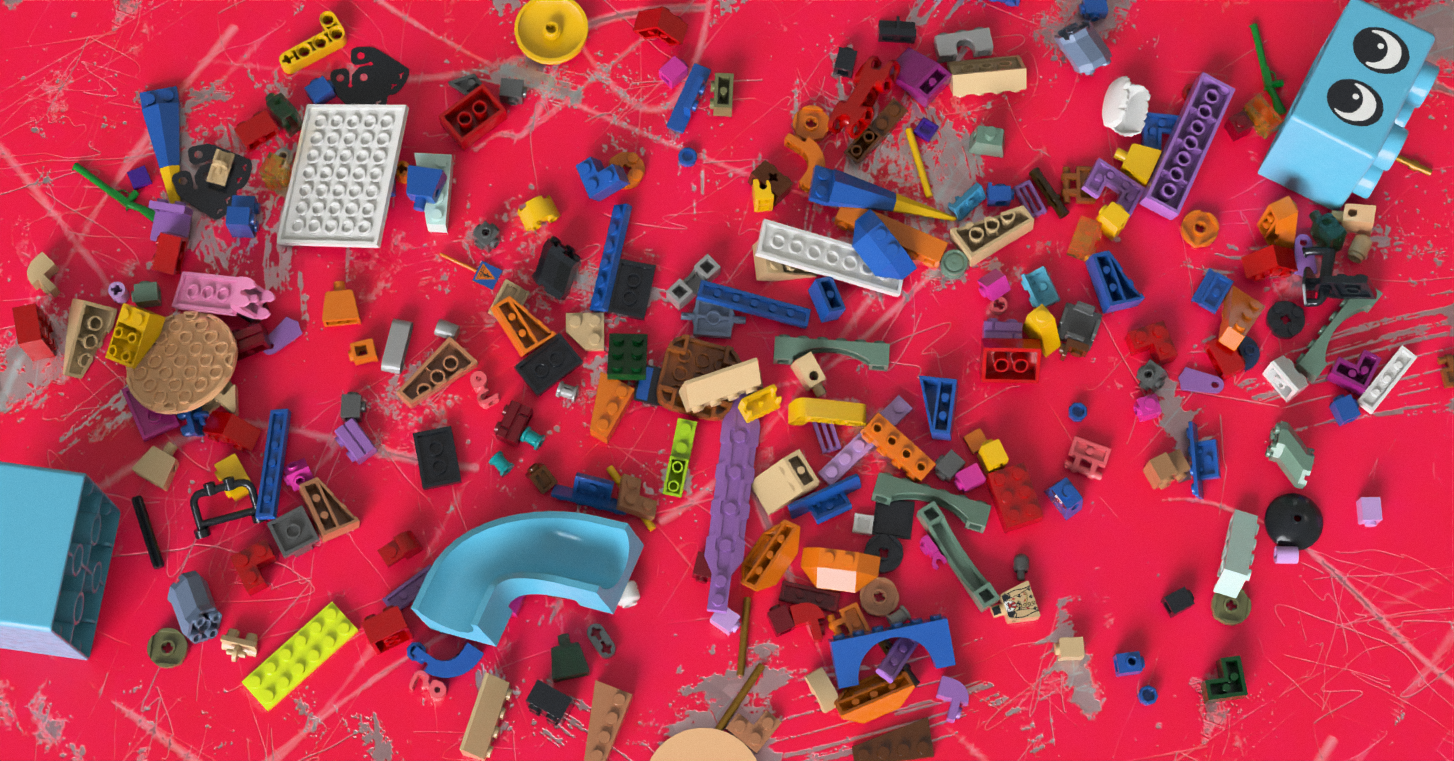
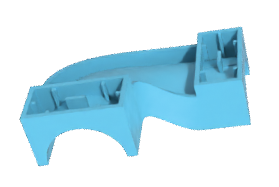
[411,511,644,647]

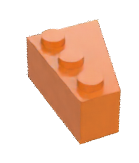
[1256,196,1298,249]
[491,296,556,357]

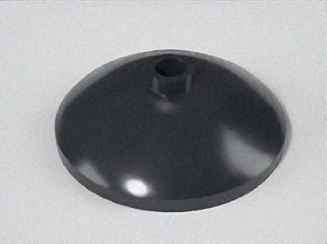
[1264,493,1323,550]

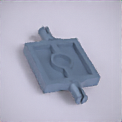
[681,299,746,339]

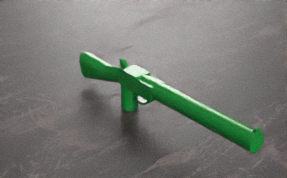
[1249,23,1287,117]
[72,163,155,222]

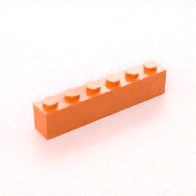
[834,207,948,268]

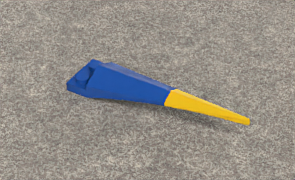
[139,86,181,204]
[808,165,957,221]

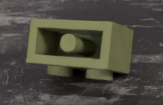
[710,73,734,117]

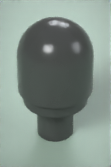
[1013,553,1029,581]

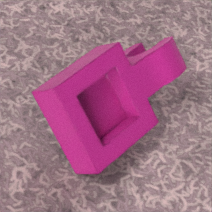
[919,534,947,570]

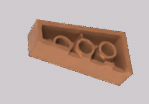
[397,336,478,409]
[584,680,633,761]

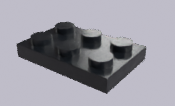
[607,259,656,321]
[514,333,583,397]
[413,426,462,490]

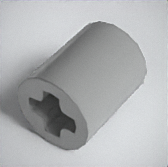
[434,319,460,341]

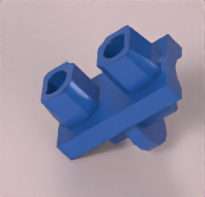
[177,406,210,437]

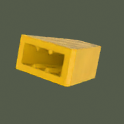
[1022,304,1061,357]

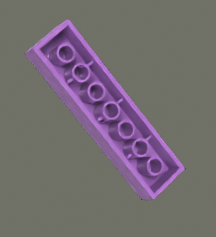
[1139,72,1235,220]

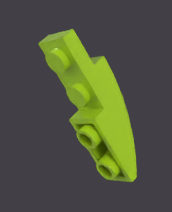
[662,418,697,498]

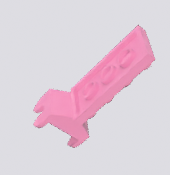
[171,271,276,320]

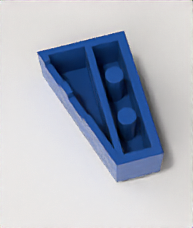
[1085,250,1145,314]
[919,376,959,441]

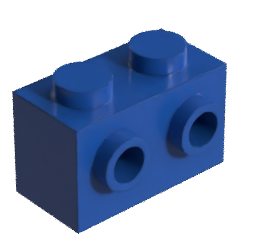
[808,277,846,323]

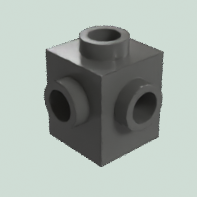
[473,221,501,253]
[1136,359,1169,393]

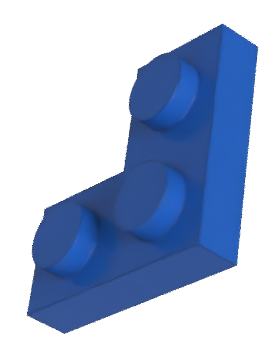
[1141,112,1179,150]

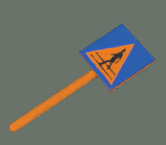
[439,253,503,290]

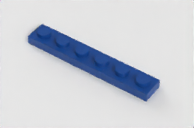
[590,204,632,313]
[696,280,811,329]
[255,409,291,520]

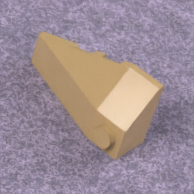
[63,298,117,379]

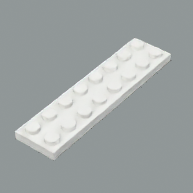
[755,219,903,297]

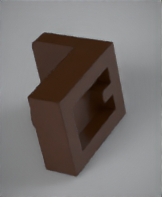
[1058,338,1090,361]
[525,463,558,494]

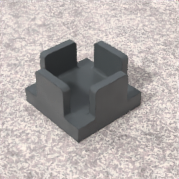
[1057,301,1102,351]
[267,505,320,559]

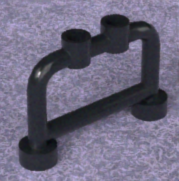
[190,476,266,539]

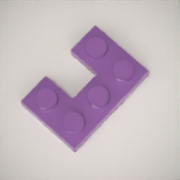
[1081,158,1145,218]

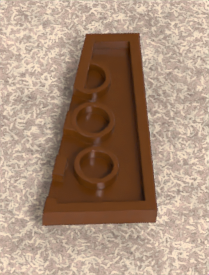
[852,717,934,761]

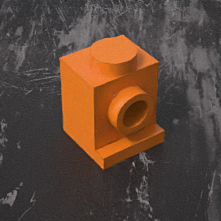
[348,338,379,366]

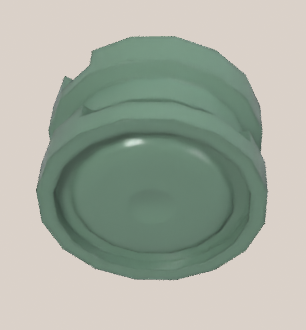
[940,249,968,279]

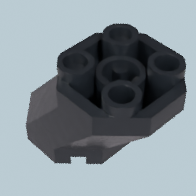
[531,236,582,300]

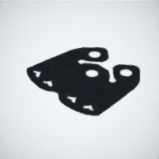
[330,47,409,105]
[172,144,252,220]

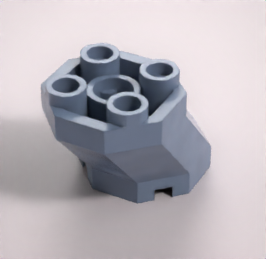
[1054,20,1112,75]
[167,571,222,644]

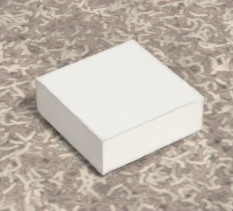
[852,513,874,536]

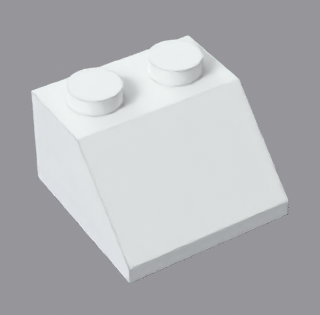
[1262,355,1308,402]

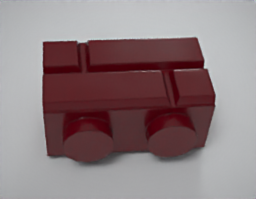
[232,322,271,361]
[494,400,534,448]

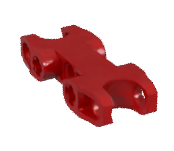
[827,55,901,139]

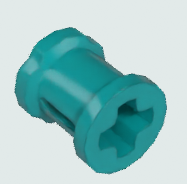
[520,426,546,451]
[489,451,514,477]

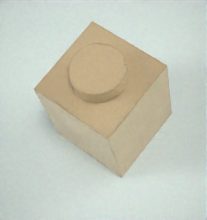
[1054,637,1085,661]

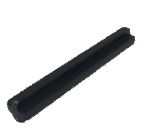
[131,496,164,569]

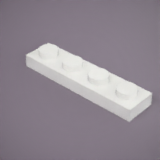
[1357,345,1417,414]

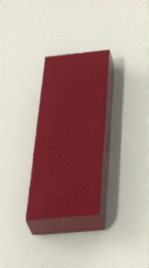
[779,581,840,613]

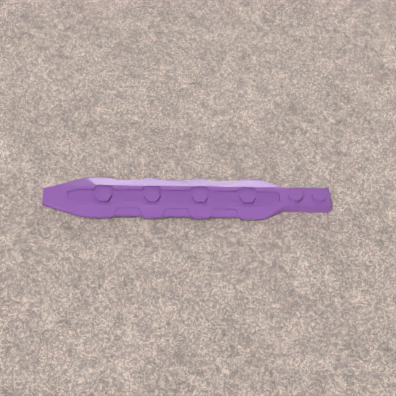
[704,393,760,614]

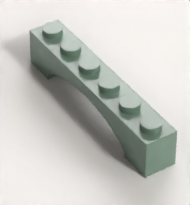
[1295,288,1383,383]
[773,334,890,371]
[871,472,991,533]
[916,501,1000,613]

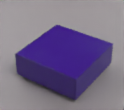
[913,117,939,143]
[127,165,152,190]

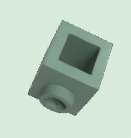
[131,281,162,308]

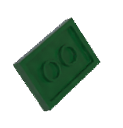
[607,333,648,380]

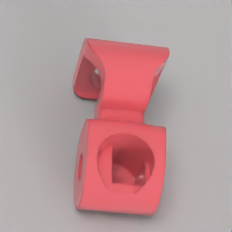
[470,371,500,409]
[409,670,447,701]

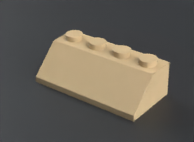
[947,55,1027,97]
[678,358,761,413]
[459,672,513,761]

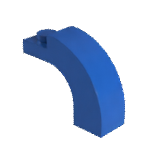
[411,642,484,678]

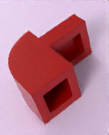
[377,530,423,568]
[789,602,825,643]

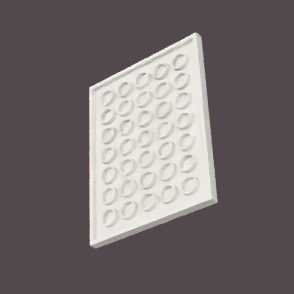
[276,104,409,248]

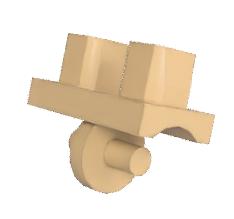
[207,149,235,186]
[220,628,258,662]

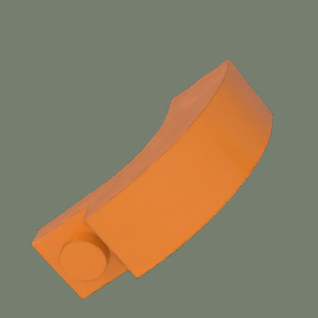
[784,133,825,194]

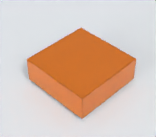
[963,428,987,455]

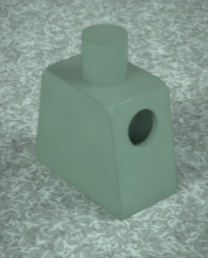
[968,125,1005,158]

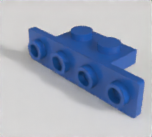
[667,63,711,134]
[1186,421,1221,500]
[551,472,627,515]
[788,473,861,525]

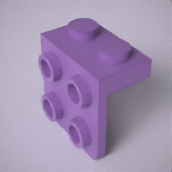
[148,198,193,242]

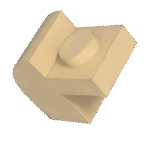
[27,252,61,298]

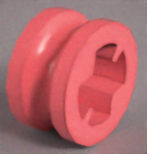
[990,297,1008,315]

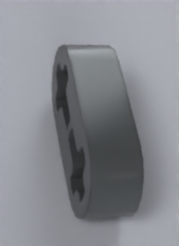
[587,624,616,659]

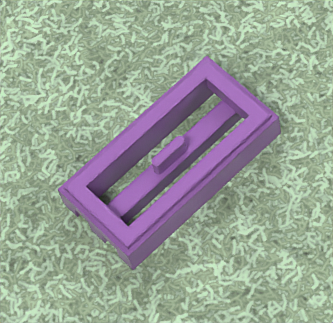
[1013,180,1047,218]
[812,422,841,454]

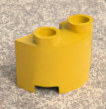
[517,195,561,231]

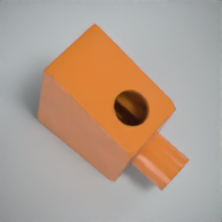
[322,281,361,327]

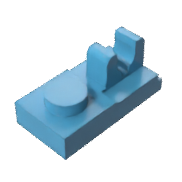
[948,182,986,221]

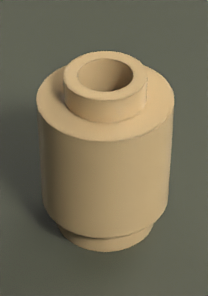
[1347,234,1372,263]

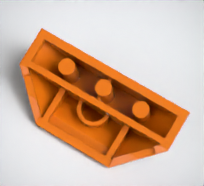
[741,519,800,591]
[801,547,881,593]
[834,671,915,724]

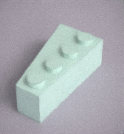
[414,153,454,233]
[1213,509,1260,598]

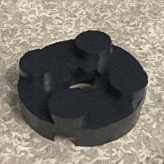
[1266,301,1305,339]
[864,534,903,574]

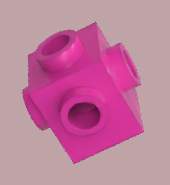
[283,458,314,492]

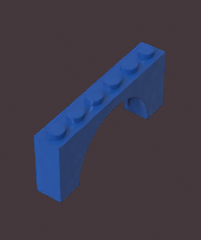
[828,614,956,689]

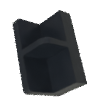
[878,16,916,44]

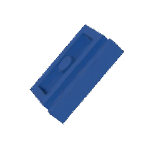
[1191,268,1234,314]

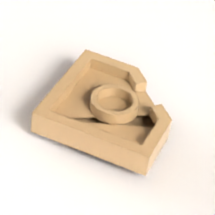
[566,313,604,351]

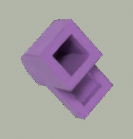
[935,676,969,723]

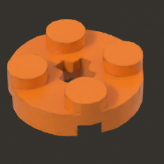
[793,105,829,142]
[608,152,645,189]
[1180,210,1219,248]

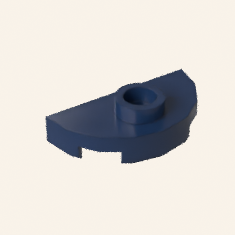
[1237,336,1260,372]

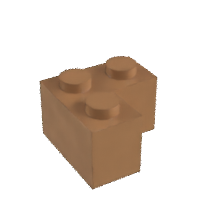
[1143,449,1191,490]

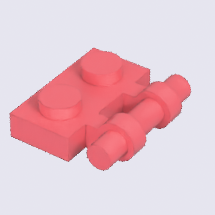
[1064,436,1111,480]

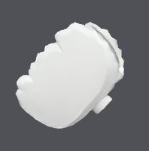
[1102,76,1151,137]

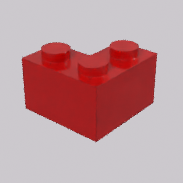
[633,6,688,46]
[1241,245,1298,282]
[1125,320,1178,366]
[202,411,262,452]
[230,539,278,596]

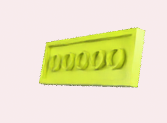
[242,602,358,712]

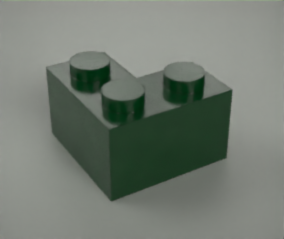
[1200,656,1248,704]

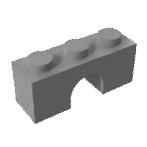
[933,27,994,63]
[666,254,721,311]

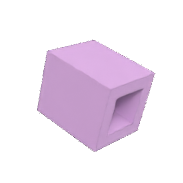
[1356,497,1383,527]
[710,607,741,636]

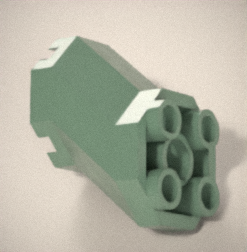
[1265,421,1315,489]

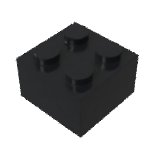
[526,680,574,726]

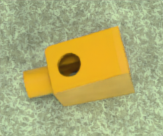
[1113,143,1162,187]

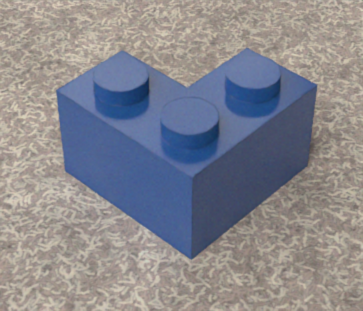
[576,157,630,202]
[225,195,261,238]

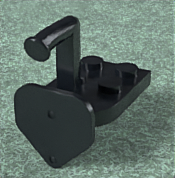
[1302,247,1377,307]

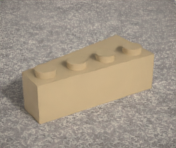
[950,205,1034,267]

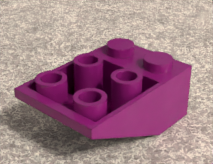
[890,47,952,108]

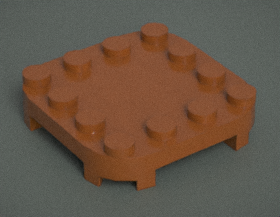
[656,334,742,421]

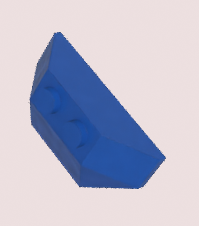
[852,209,917,280]

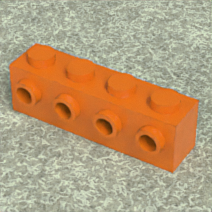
[860,412,936,483]

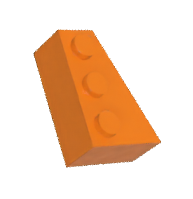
[1218,285,1265,351]
[590,372,635,444]

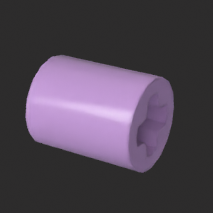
[108,282,130,304]
[1273,546,1299,564]

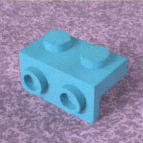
[1021,266,1061,308]

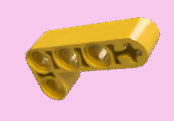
[279,11,347,74]
[788,397,866,426]

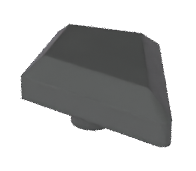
[448,73,482,96]

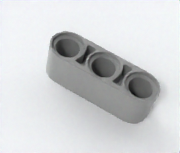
[381,318,413,374]

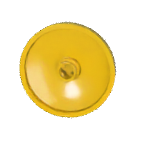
[514,0,589,65]

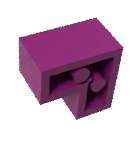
[1326,349,1382,397]

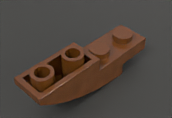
[844,98,908,164]

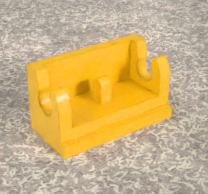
[752,179,774,212]
[738,384,782,423]

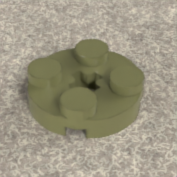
[1211,589,1251,626]
[147,628,189,668]

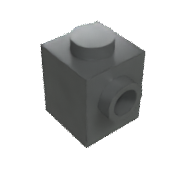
[499,78,527,105]
[340,392,366,422]
[934,449,966,483]

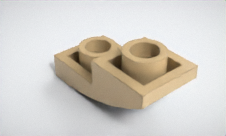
[804,667,839,713]

